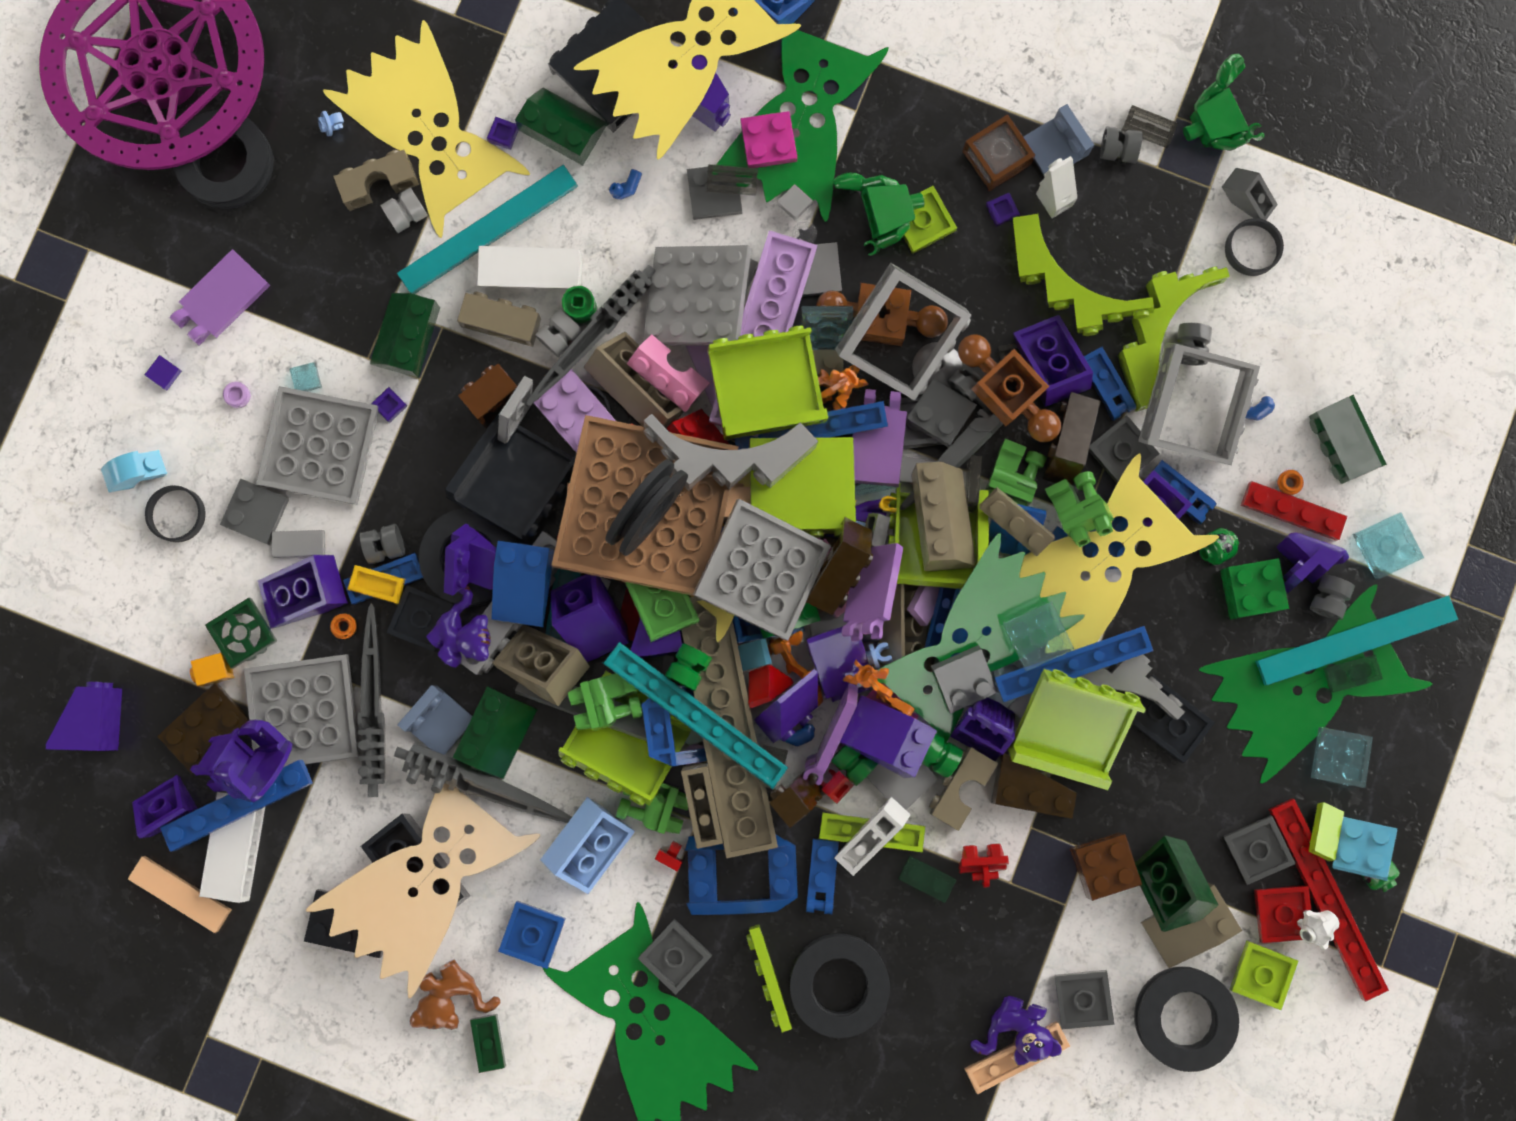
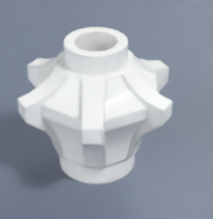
[1297,910,1339,950]

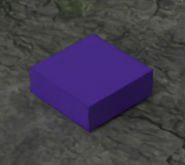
[487,116,519,150]
[986,193,1020,227]
[144,355,182,391]
[371,387,407,423]

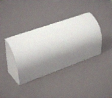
[477,246,582,289]
[199,792,265,903]

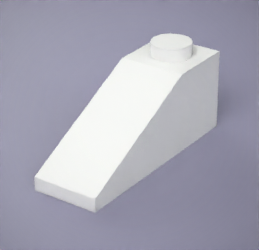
[835,797,911,876]

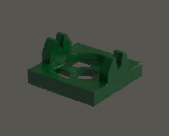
[205,597,277,669]

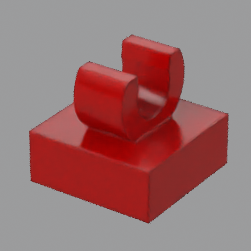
[820,769,854,804]
[655,841,683,871]

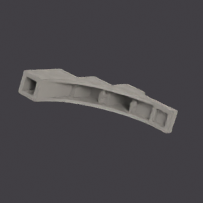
[643,414,818,491]
[1008,655,1185,720]

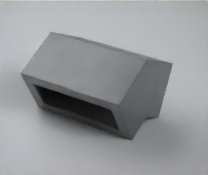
[865,513,890,547]

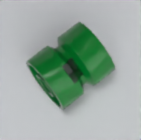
[562,286,598,326]
[665,643,713,691]
[922,734,963,778]
[831,745,878,786]

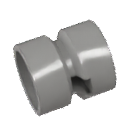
[380,187,428,233]
[535,309,582,357]

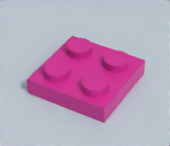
[740,111,797,169]

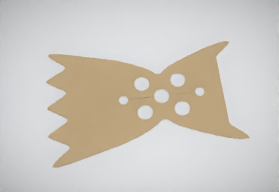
[306,783,540,998]

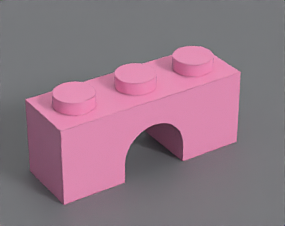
[627,334,710,412]

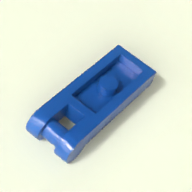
[1084,347,1136,421]
[1152,460,1217,524]
[806,838,839,915]

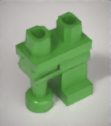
[985,439,1047,506]
[1045,471,1114,547]
[568,673,643,731]
[616,782,688,834]

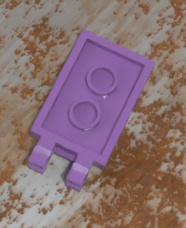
[169,249,270,345]
[853,389,907,487]
[842,543,903,641]
[803,683,858,785]

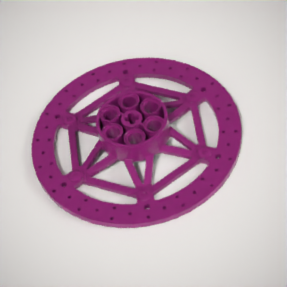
[39,0,264,170]

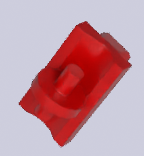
[959,843,1009,888]

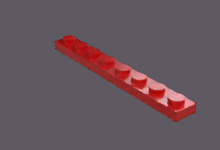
[1268,799,1389,1002]

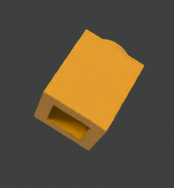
[190,653,235,687]

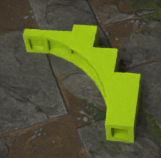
[1013,214,1154,336]
[1117,266,1230,412]

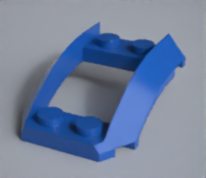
[642,685,707,766]
[685,834,798,915]

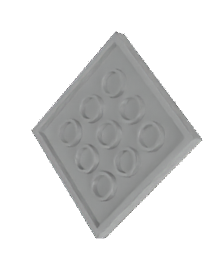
[642,245,751,346]
[256,386,379,505]
[693,499,831,640]
[244,654,360,767]

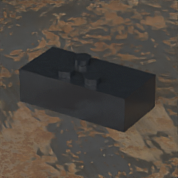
[360,813,470,907]

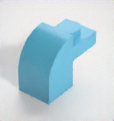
[101,450,167,493]

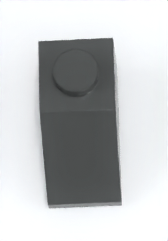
[1222,168,1278,220]

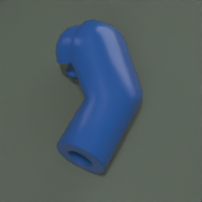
[609,169,642,200]
[1245,396,1275,421]
[779,723,815,747]

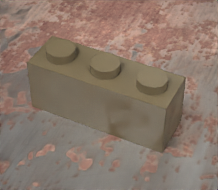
[457,292,541,347]
[681,761,723,849]

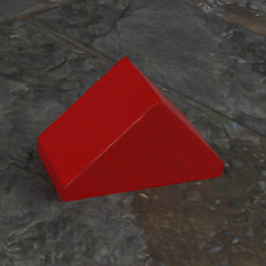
[748,664,794,708]

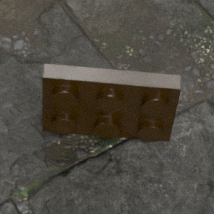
[157,683,249,774]

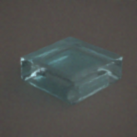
[290,362,322,392]

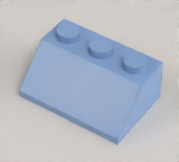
[540,797,635,894]

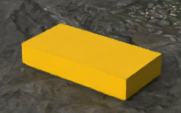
[347,565,406,604]

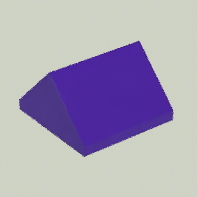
[1141,470,1192,528]
[132,775,198,838]

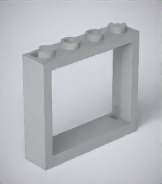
[835,263,971,401]
[1138,343,1260,466]

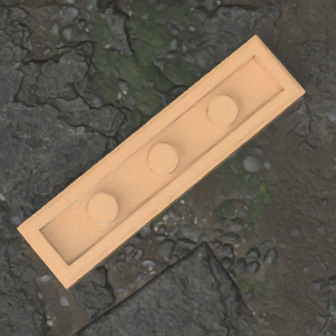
[128,856,232,933]
[964,1021,1070,1094]

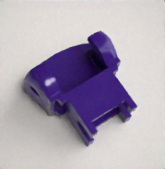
[190,719,292,803]

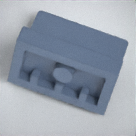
[1024,104,1094,175]
[397,685,473,755]

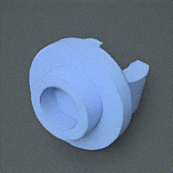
[318,111,344,137]
[865,642,893,669]

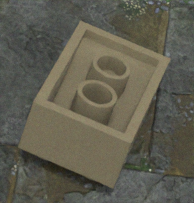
[492,624,590,706]
[1141,883,1242,968]

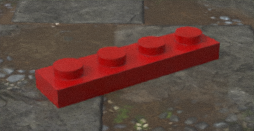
[1241,481,1348,541]

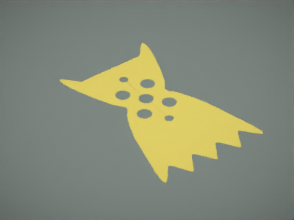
[574,0,801,160]
[323,20,530,238]
[1019,453,1219,653]

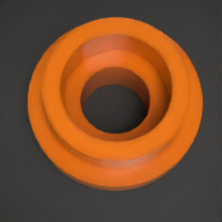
[1277,470,1304,495]
[330,614,357,639]

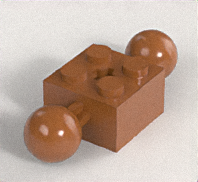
[816,283,948,346]
[958,334,1061,442]

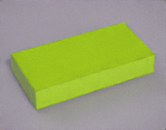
[1309,802,1344,861]

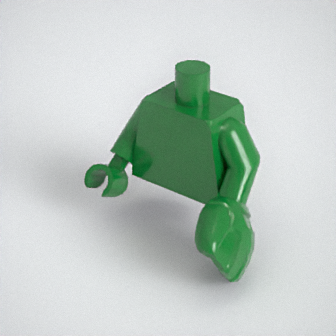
[1183,54,1265,151]
[833,172,925,256]

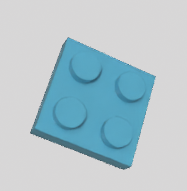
[1333,817,1397,881]

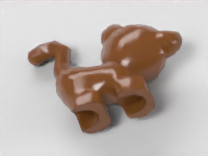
[409,959,501,1030]

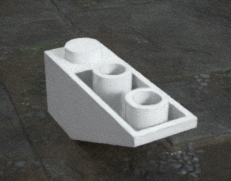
[1036,156,1077,218]

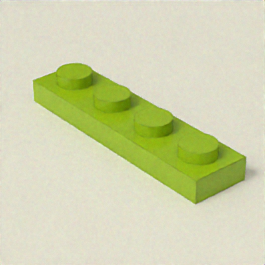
[819,812,926,852]
[746,924,792,1032]

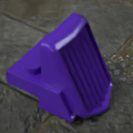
[444,524,497,596]
[1277,532,1349,594]
[950,697,1015,761]

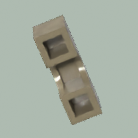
[333,150,419,211]
[929,747,998,831]

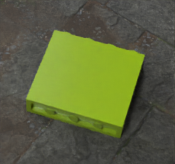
[708,326,828,440]
[749,437,856,538]
[888,483,989,589]
[1008,669,1146,790]
[558,671,692,806]

